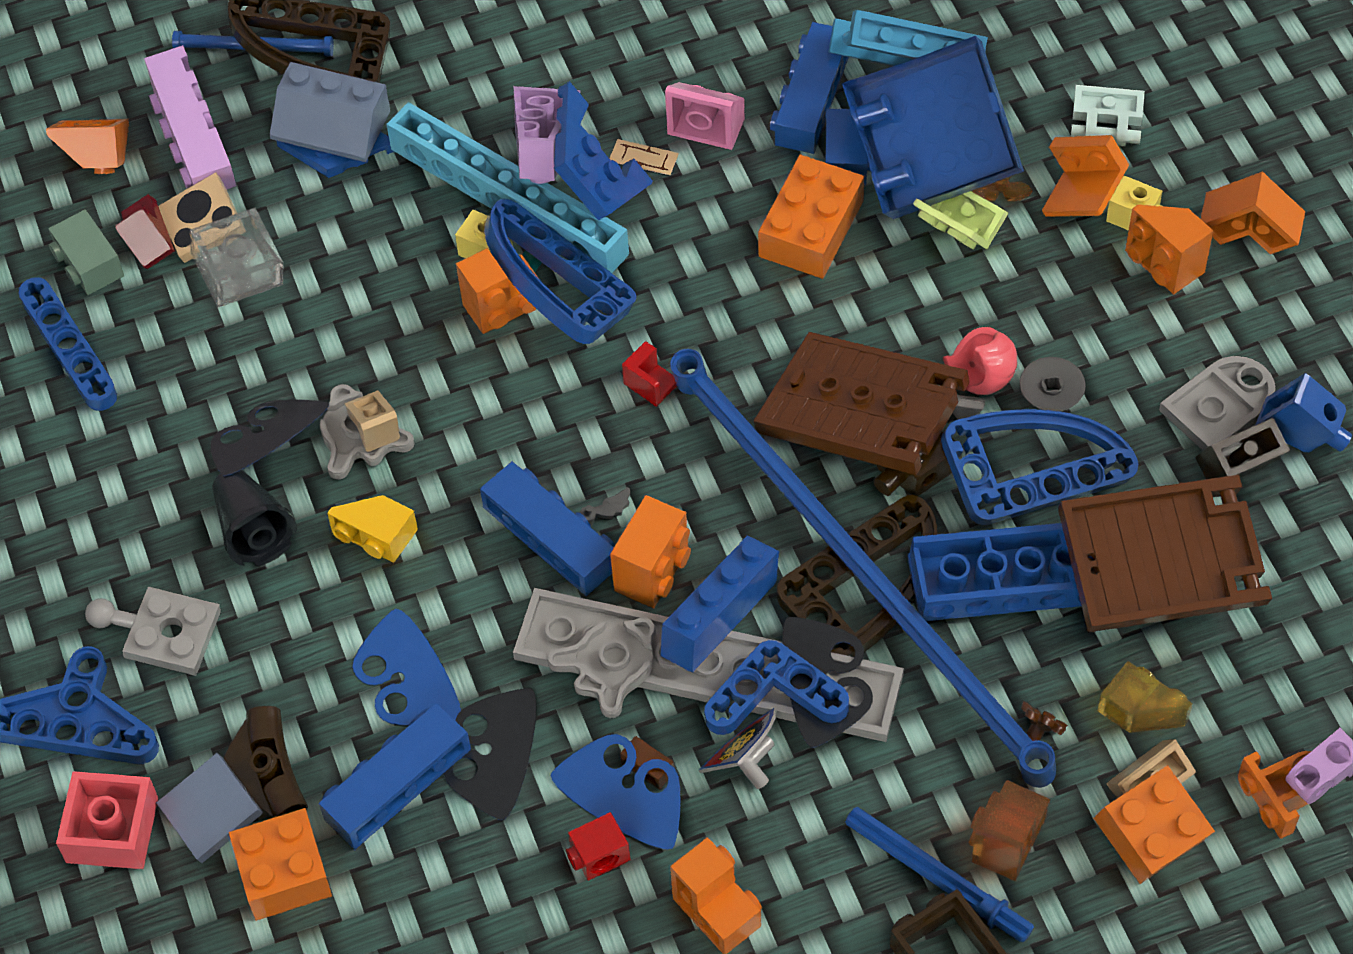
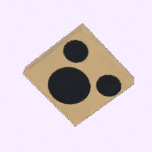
[159,172,244,263]

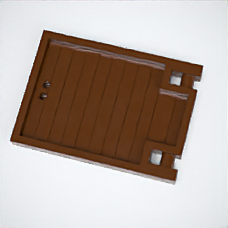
[754,332,970,475]
[1058,475,1272,633]

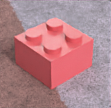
[56,771,158,869]

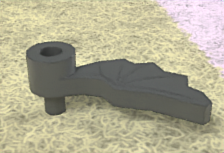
[580,487,630,526]

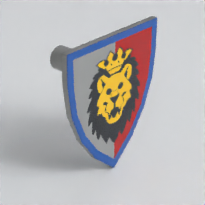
[698,708,776,789]

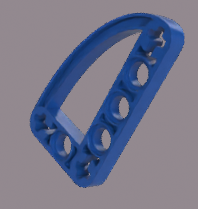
[484,199,636,344]
[941,409,1138,525]

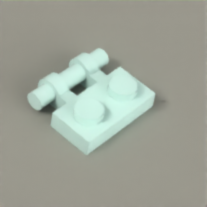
[1071,85,1145,146]

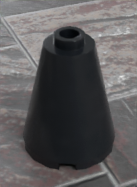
[212,470,297,566]

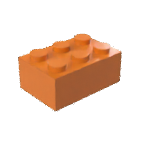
[758,154,864,279]

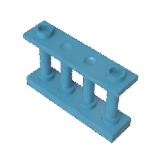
[828,10,988,66]

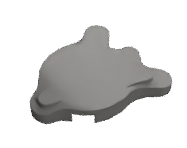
[320,384,415,479]
[547,617,656,718]

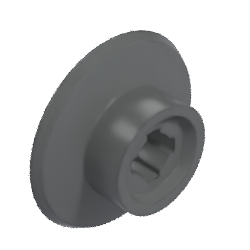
[1020,357,1086,411]

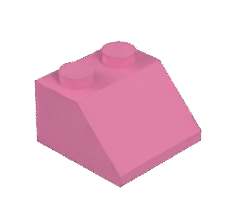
[665,82,745,150]

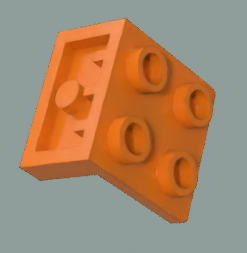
[1042,135,1129,217]

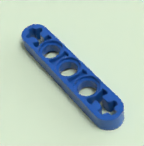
[19,278,117,411]

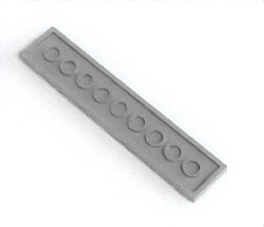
[513,588,904,742]

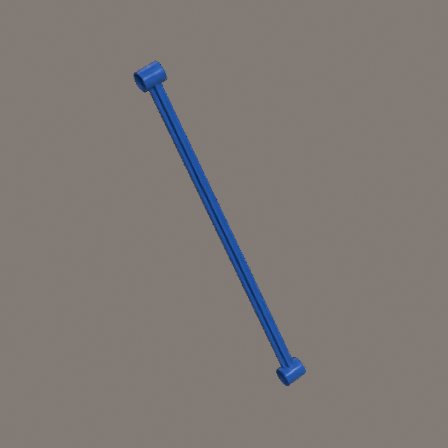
[670,349,1056,788]

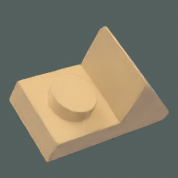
[344,391,400,452]

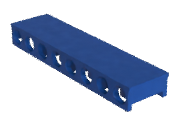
[907,523,1094,621]

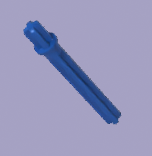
[845,807,1034,942]

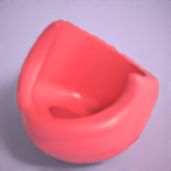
[943,327,1018,395]

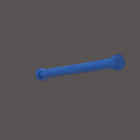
[172,31,334,57]

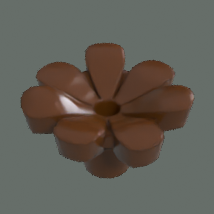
[1021,701,1068,741]

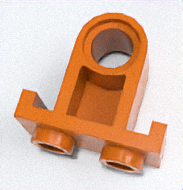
[1238,751,1311,839]

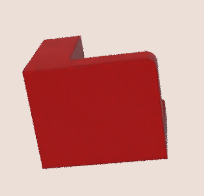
[622,341,677,407]

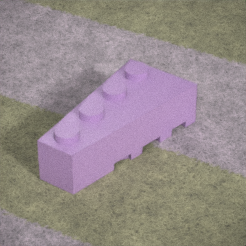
[144,45,236,190]
[513,86,580,184]

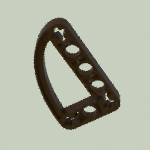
[228,0,390,83]
[777,495,937,657]

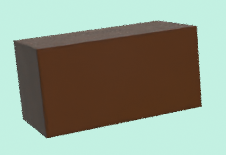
[620,736,674,790]

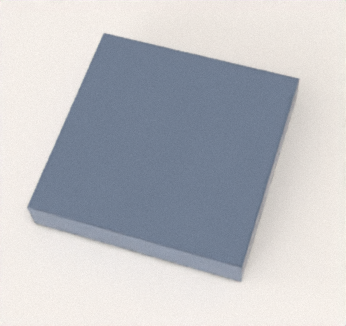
[156,753,263,863]

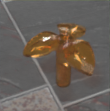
[972,176,1032,202]

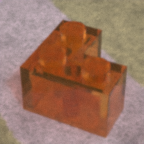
[969,780,1050,881]

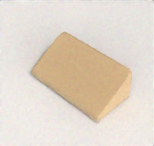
[1106,739,1196,798]

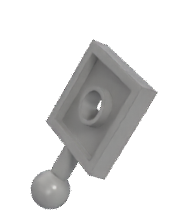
[85,587,221,676]

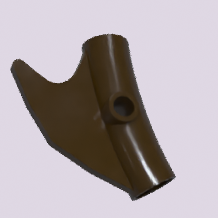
[224,706,308,818]

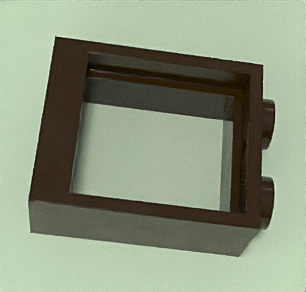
[890,889,1007,954]

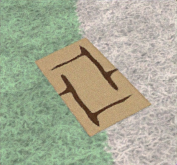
[609,139,679,175]

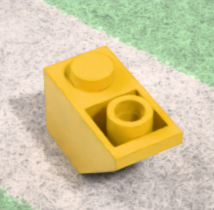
[327,495,418,563]

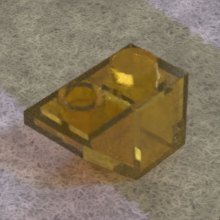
[1098,661,1193,733]

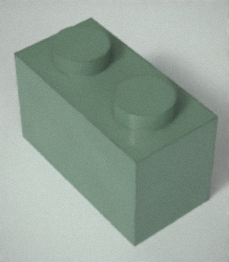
[48,209,124,295]

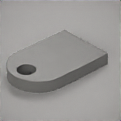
[1159,356,1275,451]

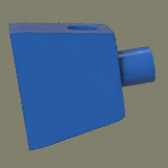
[1256,373,1352,453]

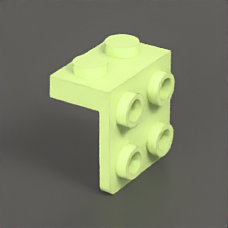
[913,191,1008,250]

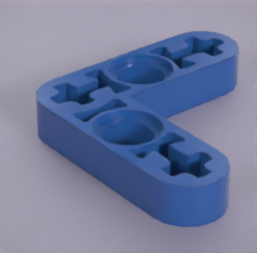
[704,640,849,735]

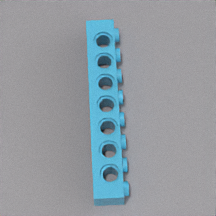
[387,102,629,273]

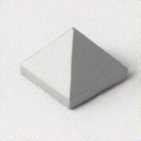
[953,395,985,419]

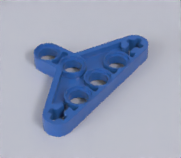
[0,646,159,764]

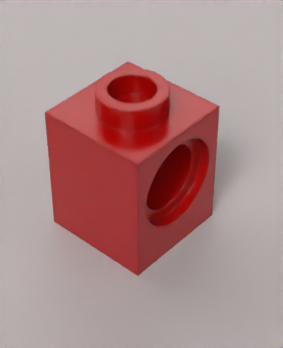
[566,812,630,881]

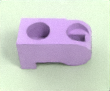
[1285,728,1353,804]

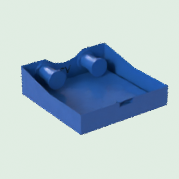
[842,36,1024,220]

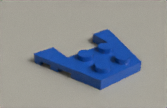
[554,81,653,220]

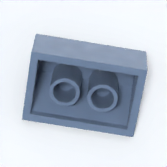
[270,62,390,162]

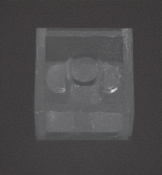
[190,208,283,308]

